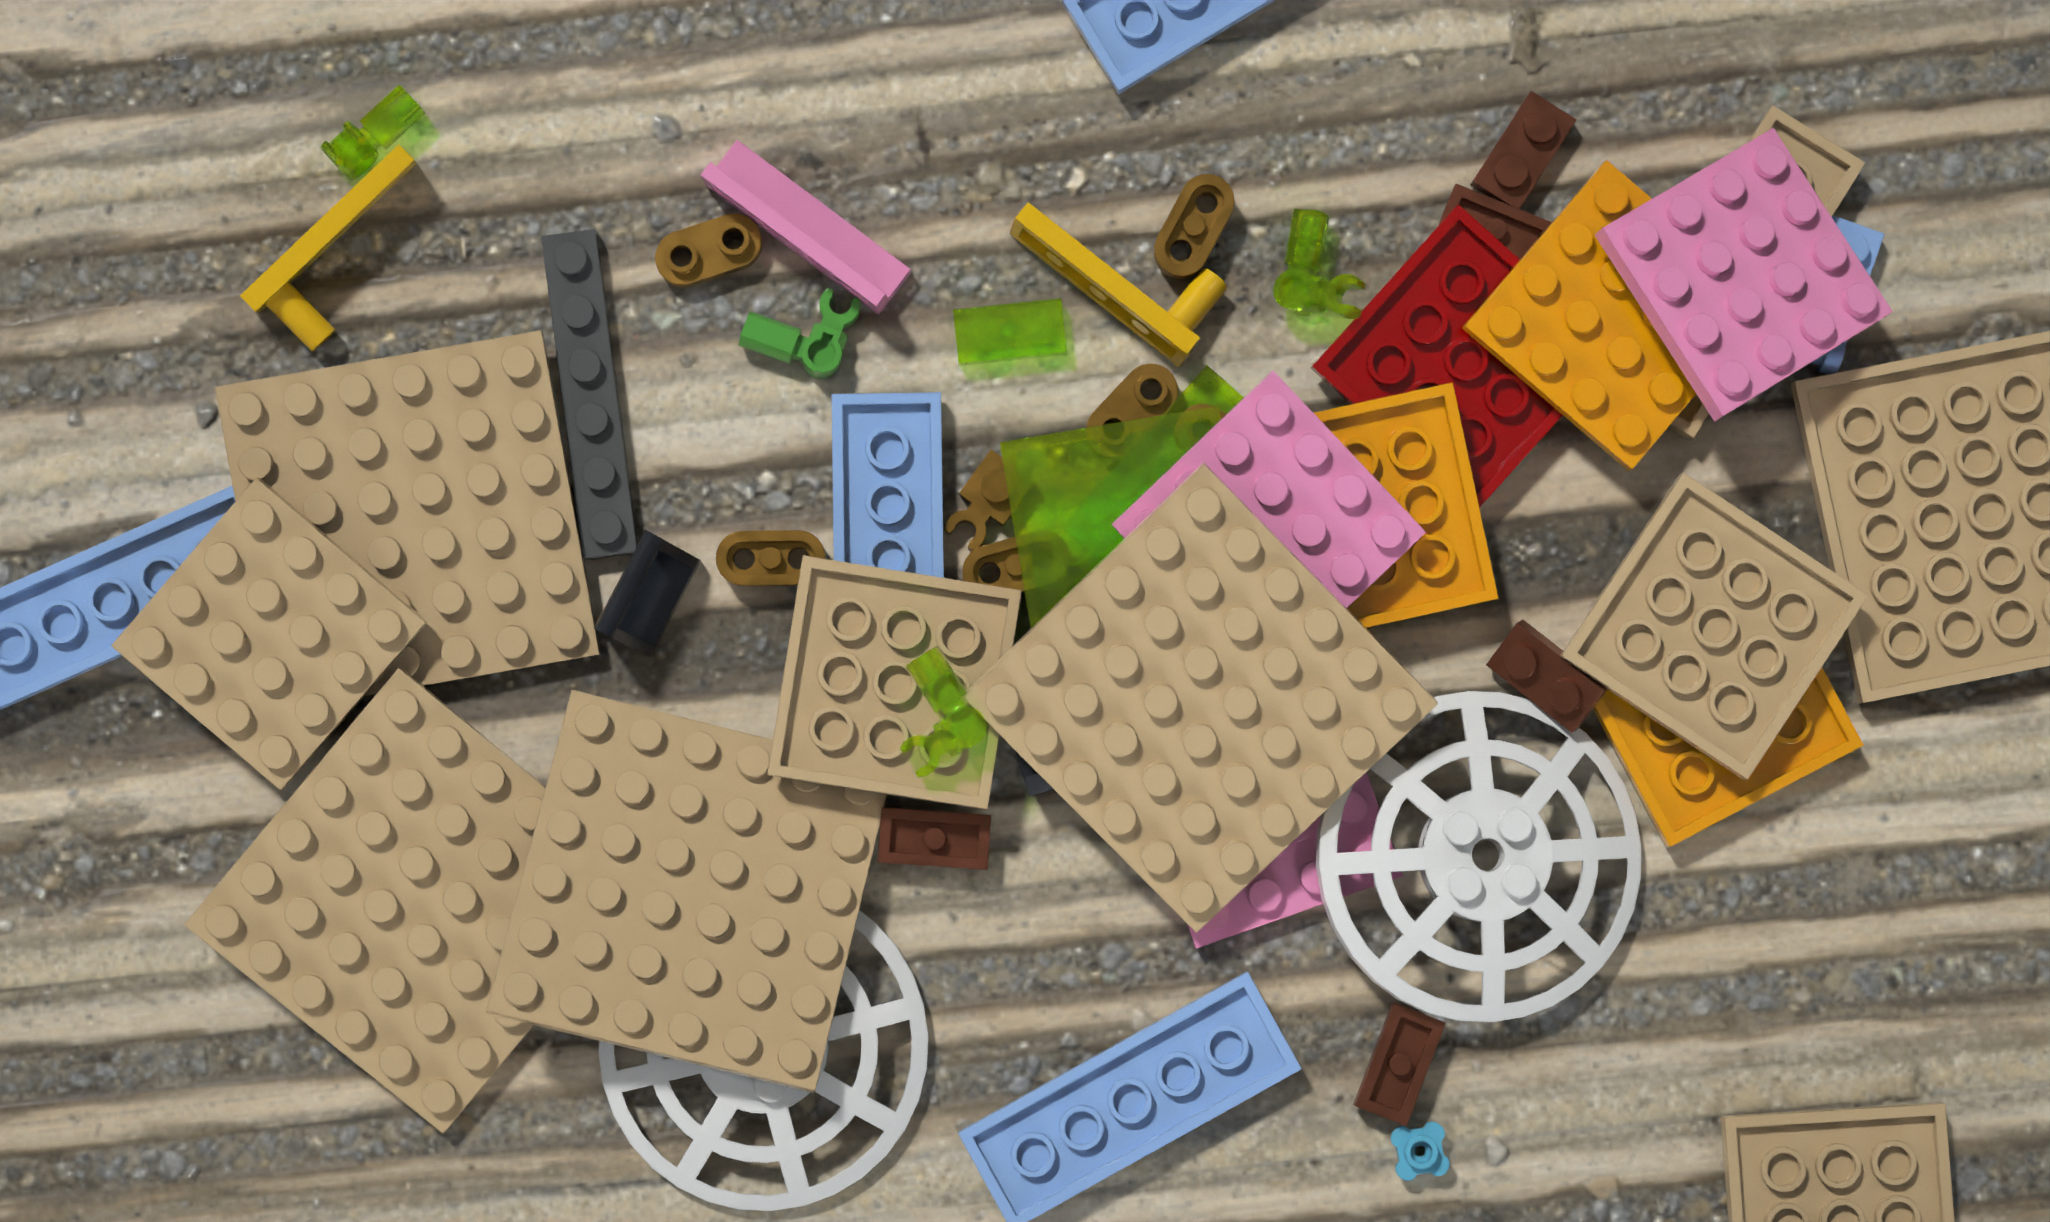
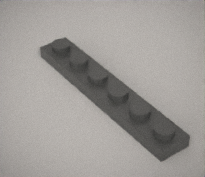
[541,229,638,561]

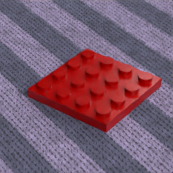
[1310,204,1563,508]

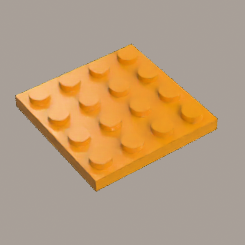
[1462,160,1696,471]
[1314,383,1498,628]
[1593,667,1864,847]

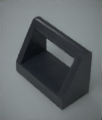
[594,530,701,657]

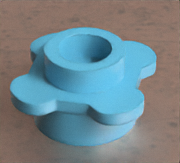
[1390,1121,1450,1181]

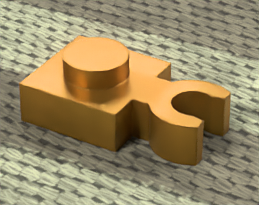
[945,449,1035,551]

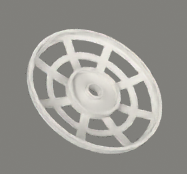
[1316,691,1641,1022]
[599,910,929,1211]

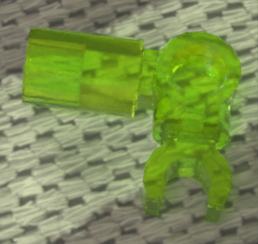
[320,84,426,180]
[1273,209,1365,319]
[900,646,987,778]

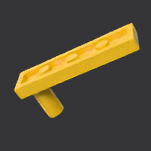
[240,144,417,352]
[1009,202,1227,367]

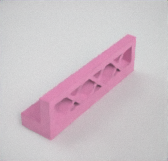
[701,140,911,315]

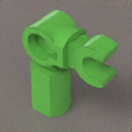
[738,288,860,379]

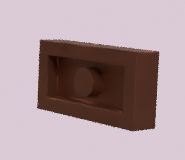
[1470,91,1577,209]
[1438,184,1552,259]
[1486,619,1608,733]
[878,807,992,870]
[1353,1002,1446,1126]

